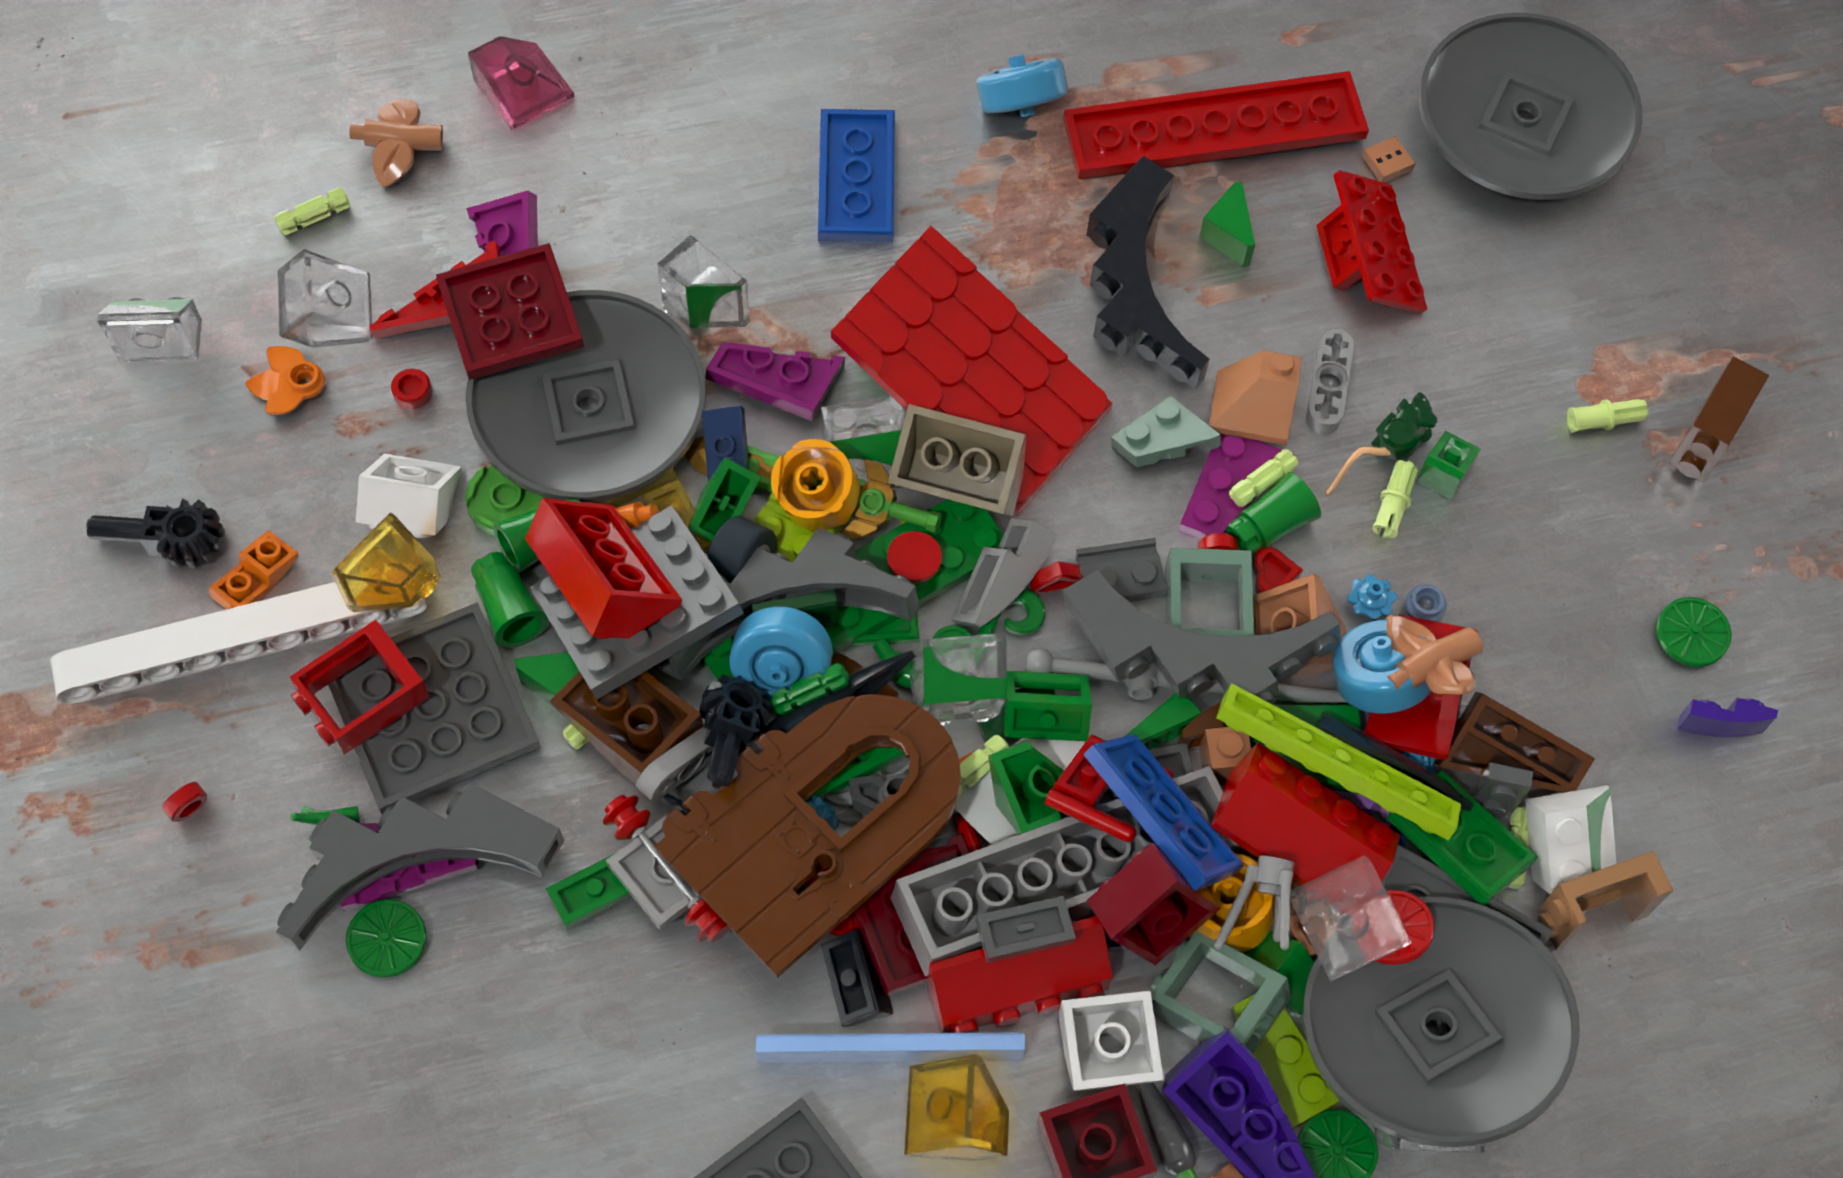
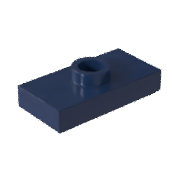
[702,405,749,481]

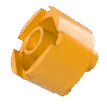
[771,439,860,531]
[1192,854,1273,953]

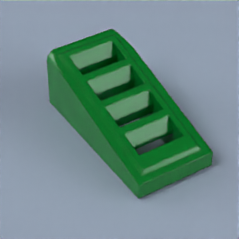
[1125,693,1202,750]

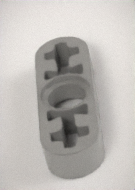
[1306,328,1354,434]
[636,726,714,801]

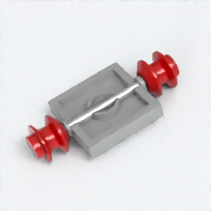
[603,795,730,942]

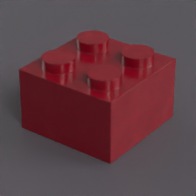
[1086,843,1221,966]
[1036,1084,1157,1178]

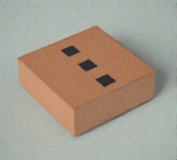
[1362,136,1415,183]

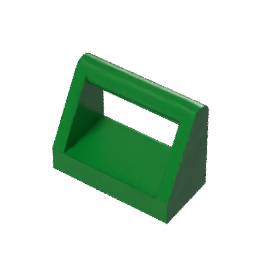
[1003,671,1092,742]

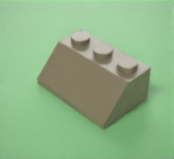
[888,404,1026,516]

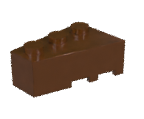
[1434,691,1595,793]

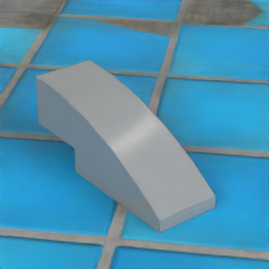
[952,518,1058,627]

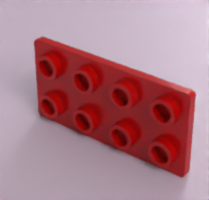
[1316,170,1428,314]
[1365,614,1478,760]

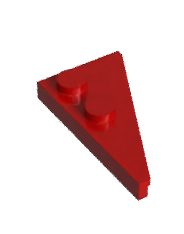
[369,241,501,339]

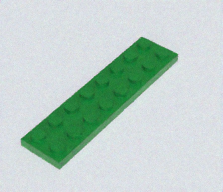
[701,499,1004,681]

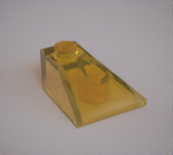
[331,512,441,612]
[904,1054,1009,1161]

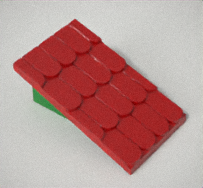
[831,225,1113,517]

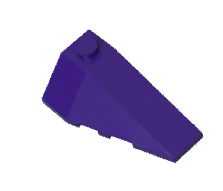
[1162,1029,1317,1178]

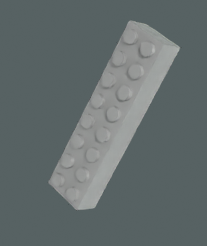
[891,766,1242,977]

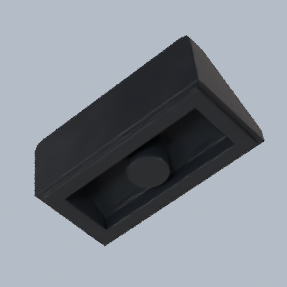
[821,929,893,1027]

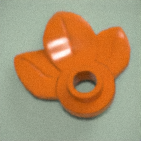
[245,346,325,415]

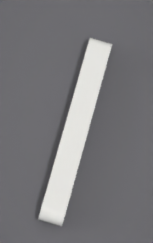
[50,565,427,704]

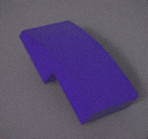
[1677,697,1778,737]

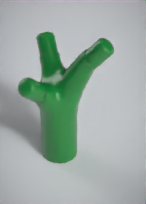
[290,806,360,841]

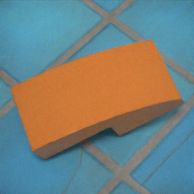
[209,530,298,609]

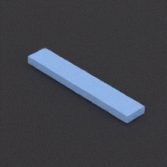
[756,1033,1025,1063]

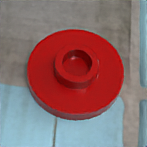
[887,531,942,584]

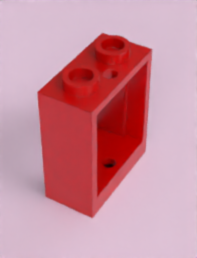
[289,619,430,755]

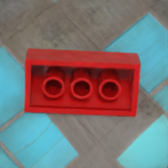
[525,498,683,639]
[1211,743,1400,919]
[927,916,1113,1033]

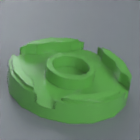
[465,466,546,536]

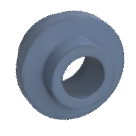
[1405,584,1447,622]

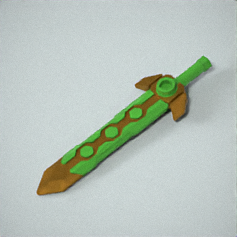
[684,436,942,540]

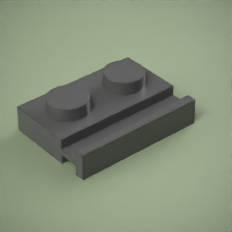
[1075,538,1168,602]

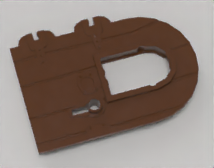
[654,694,961,978]

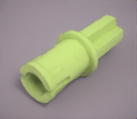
[1566,399,1648,433]
[1372,460,1418,538]

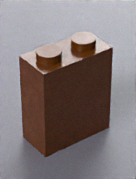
[1668,356,1769,483]

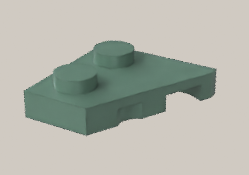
[1110,396,1221,468]

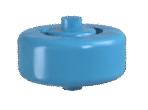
[976,54,1068,117]
[729,607,833,702]
[1332,619,1431,714]

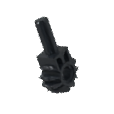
[86,498,225,569]
[699,674,773,789]

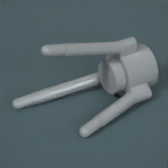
[1214,856,1294,950]

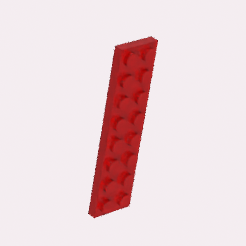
[1063,71,1369,179]

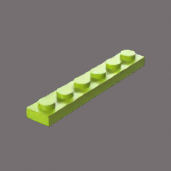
[1216,683,1461,840]

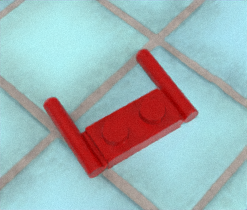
[1044,734,1174,843]

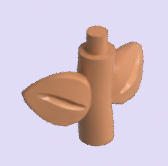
[349,99,443,188]
[1386,615,1483,694]

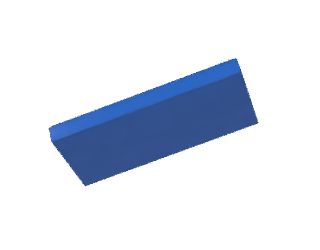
[818,109,895,242]
[1083,734,1244,891]

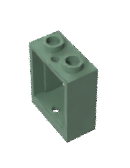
[1165,548,1254,637]
[1150,930,1291,1054]

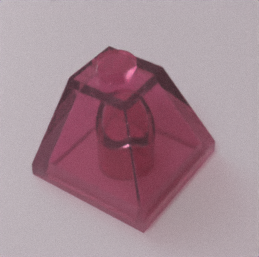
[467,36,575,130]

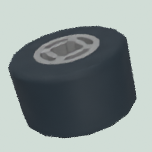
[707,516,778,584]

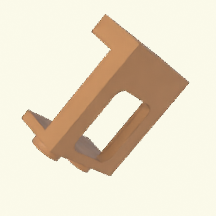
[1537,851,1674,950]

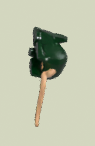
[1325,392,1437,495]

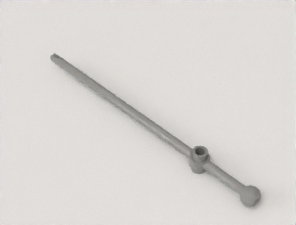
[1025,648,1517,721]

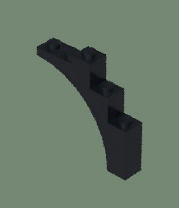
[1086,156,1210,389]

